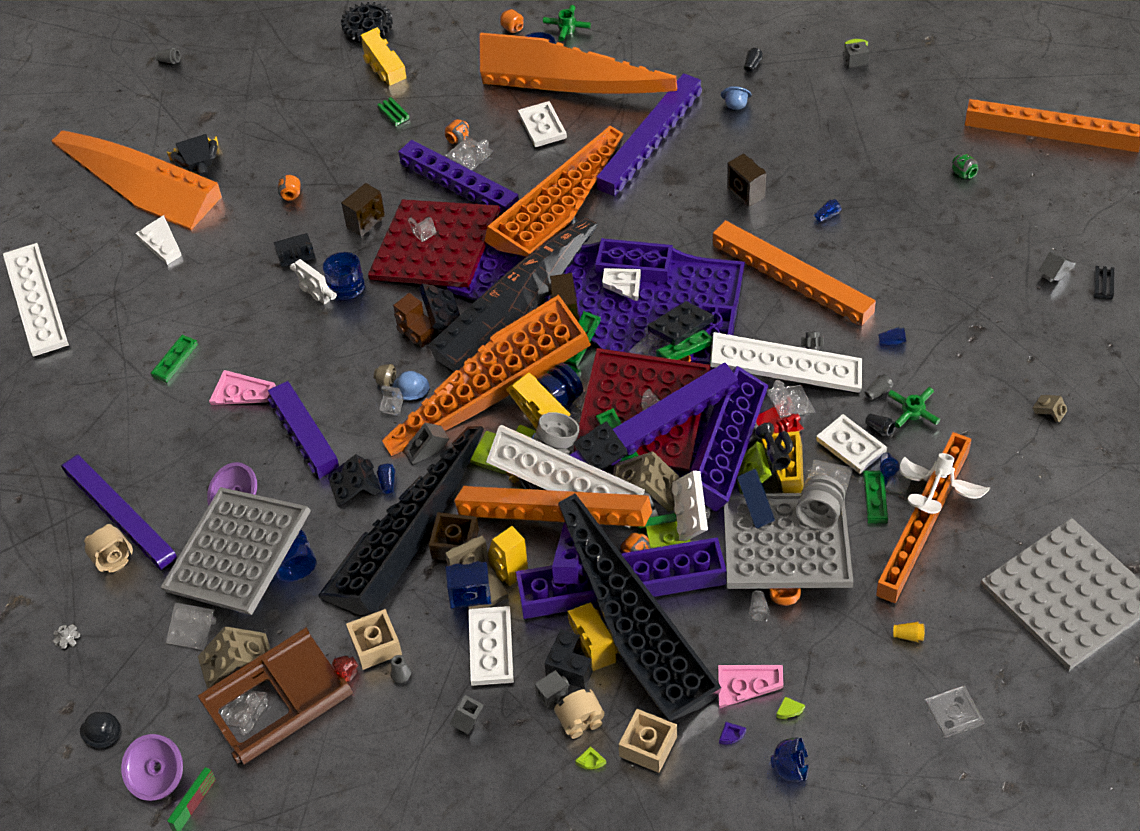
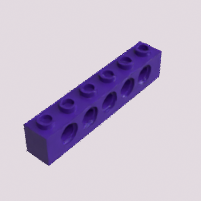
[552,522,585,584]

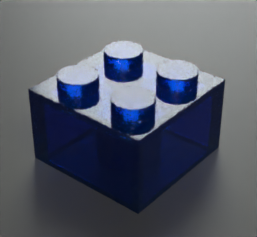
[445,561,492,608]

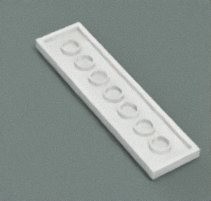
[3,243,69,357]
[710,332,862,393]
[486,425,645,528]

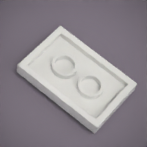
[518,101,567,147]
[816,414,887,474]
[672,471,708,541]

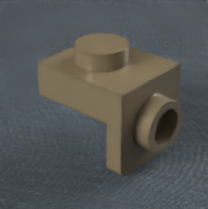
[1033,395,1067,422]

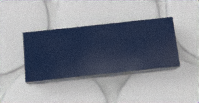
[737,469,775,529]

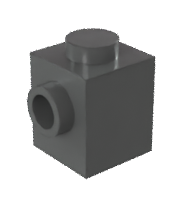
[843,41,869,68]
[535,670,569,709]
[450,695,484,735]

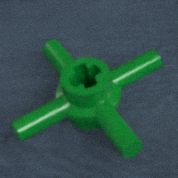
[888,387,940,428]

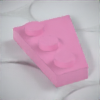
[209,370,276,405]
[718,665,783,709]

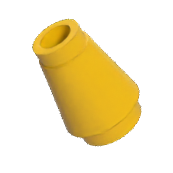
[893,621,925,642]

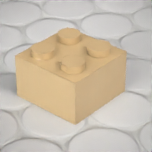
[346,609,402,670]
[619,709,677,773]

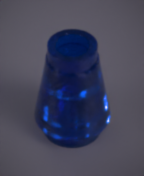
[814,199,842,222]
[878,327,906,345]
[880,452,900,476]
[376,463,396,494]

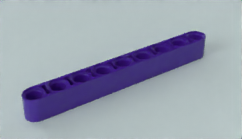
[61,454,177,570]

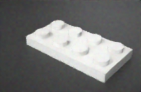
[469,606,514,686]

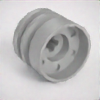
[534,412,579,455]
[796,475,845,530]

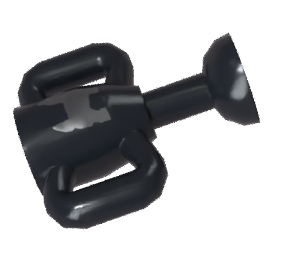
[756,422,793,475]

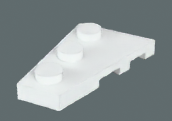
[135,215,182,265]

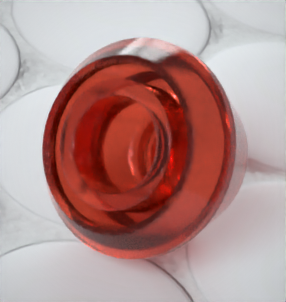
[332,655,359,683]

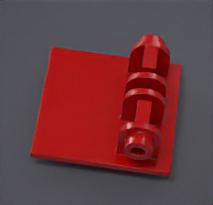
[756,403,804,434]

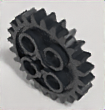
[341,2,393,41]

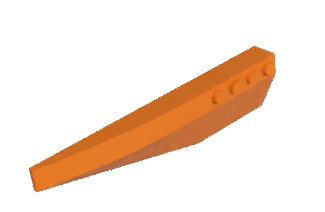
[480,33,678,94]
[485,126,624,256]
[52,130,222,230]
[382,295,591,456]

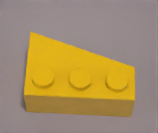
[361,27,406,86]
[506,373,571,429]
[761,431,804,493]
[488,526,528,586]
[568,602,618,671]

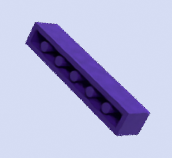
[267,381,339,479]

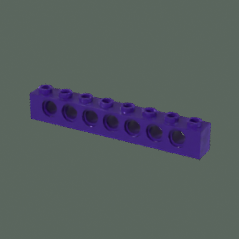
[398,140,519,216]

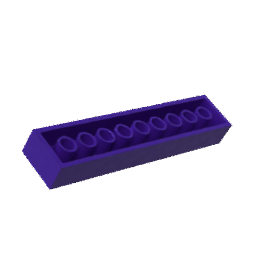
[516,537,727,619]

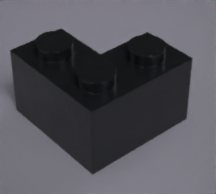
[544,629,593,689]

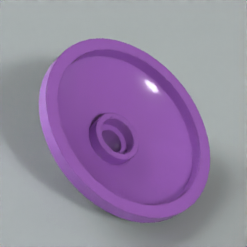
[207,462,257,506]
[121,734,183,801]

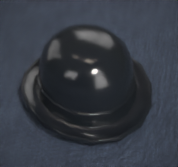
[80,712,121,748]

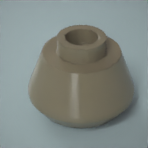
[373,364,396,389]

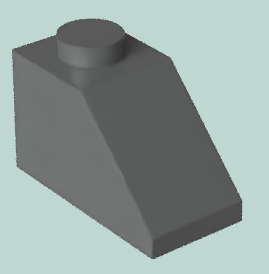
[1038,252,1076,282]
[404,423,449,464]

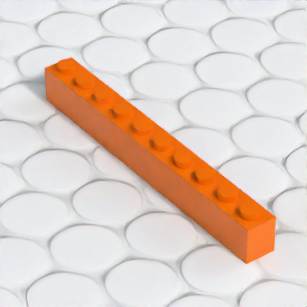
[965,99,1140,152]
[713,220,876,326]
[876,432,972,603]
[455,486,652,527]

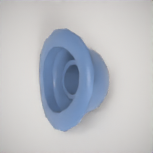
[721,86,752,110]
[392,371,430,400]

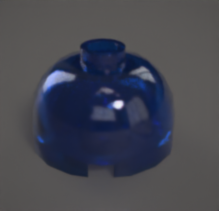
[771,737,809,782]

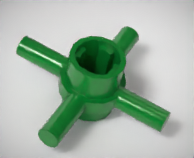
[543,5,591,41]

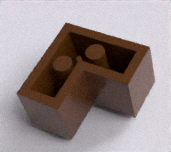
[393,293,438,348]

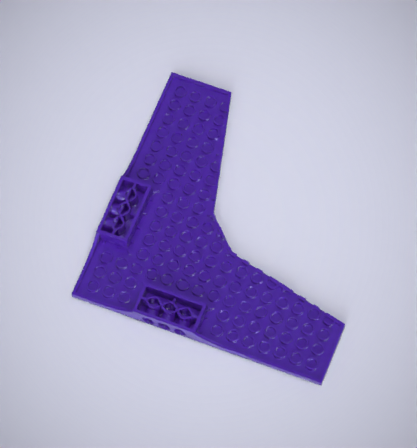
[447,238,745,478]

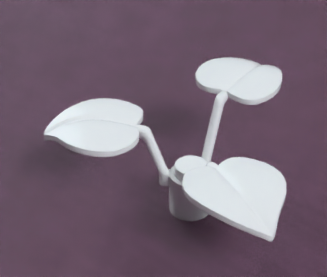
[900,453,990,514]

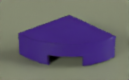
[719,722,746,745]

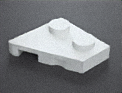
[602,268,641,301]

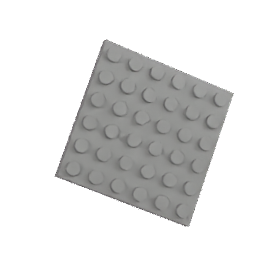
[160,487,311,615]
[724,493,853,589]
[980,518,1140,670]

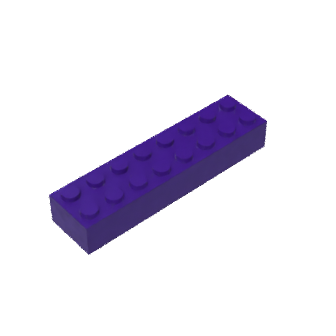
[690,366,769,511]

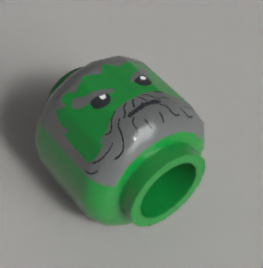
[952,153,978,179]

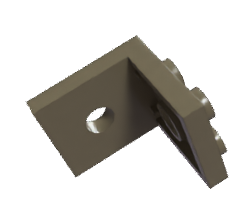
[613,451,680,512]
[445,536,508,610]
[198,626,270,689]

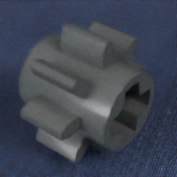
[801,332,824,351]

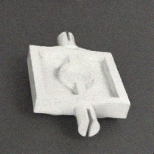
[290,259,337,305]

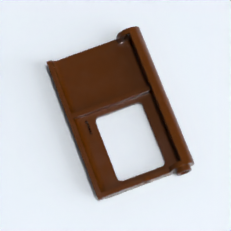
[198,627,353,765]

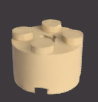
[84,524,133,573]
[554,689,604,739]

